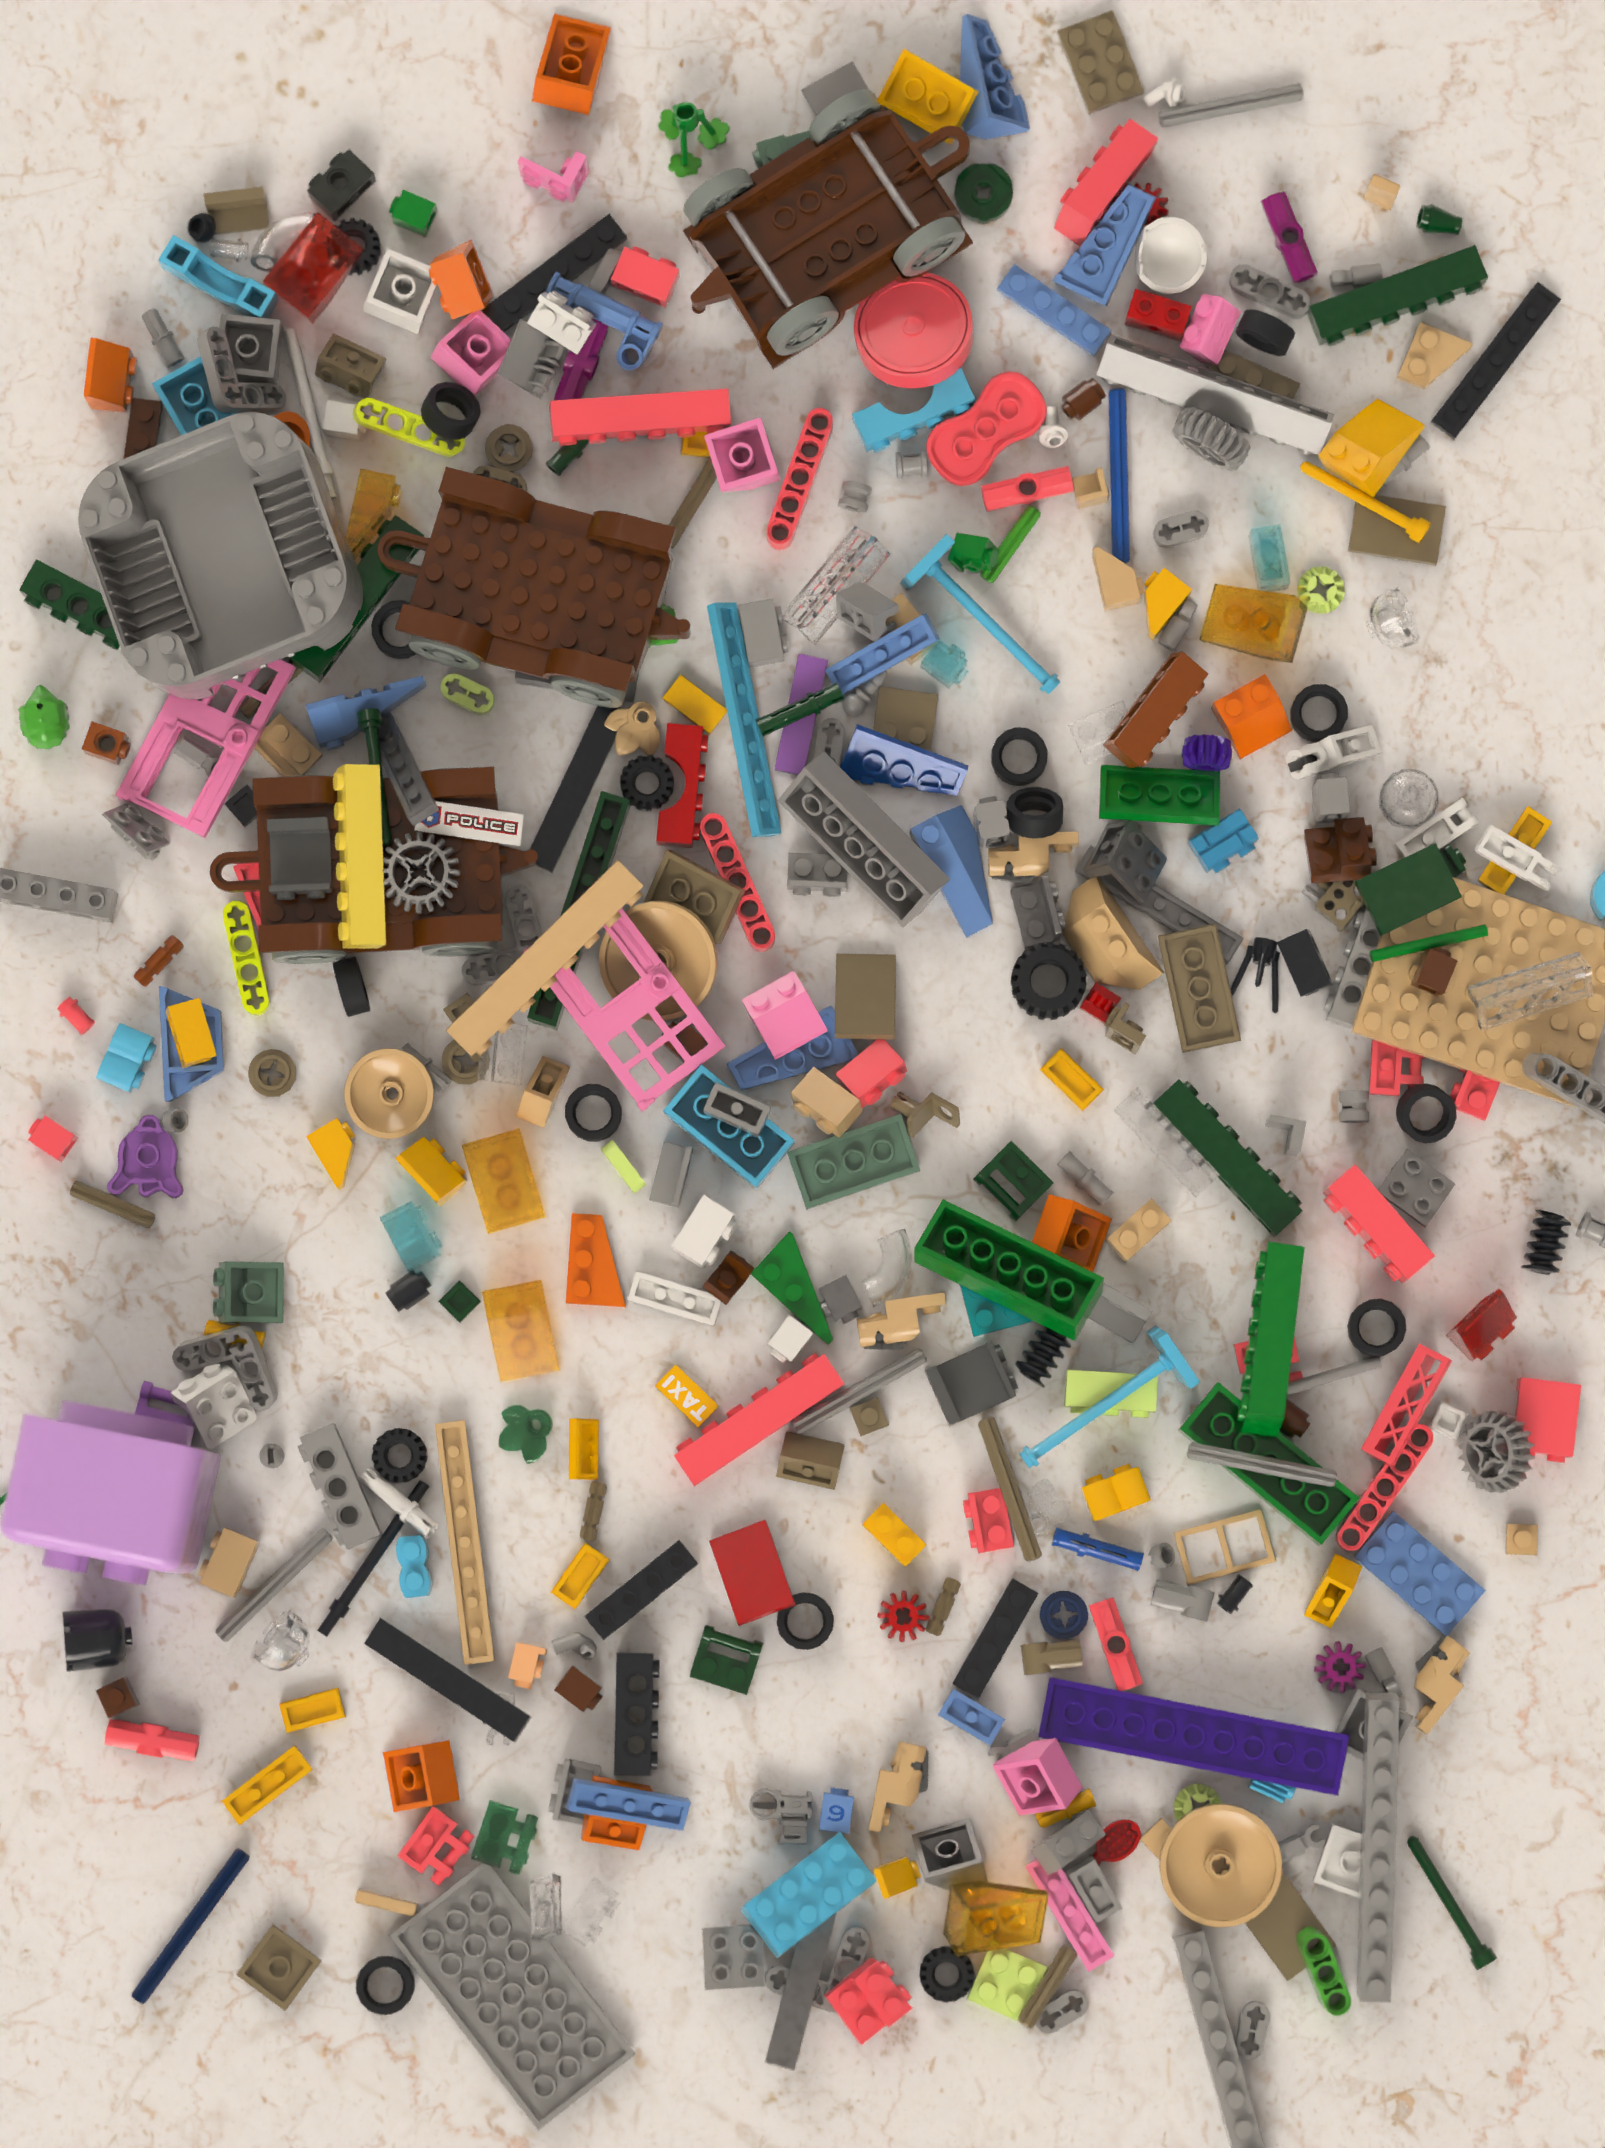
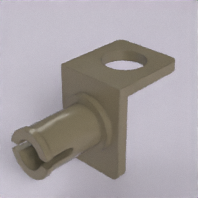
[891,1092,960,1138]

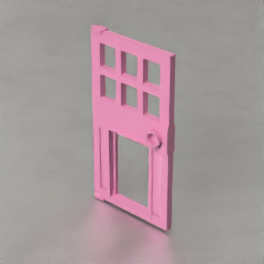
[115,659,296,838]
[522,908,726,1111]

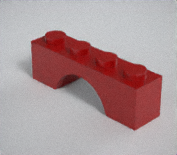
[656,723,709,848]

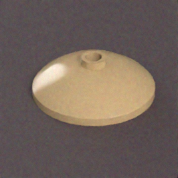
[344,1049,434,1139]

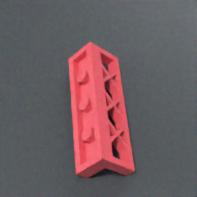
[1361,1344,1452,1467]

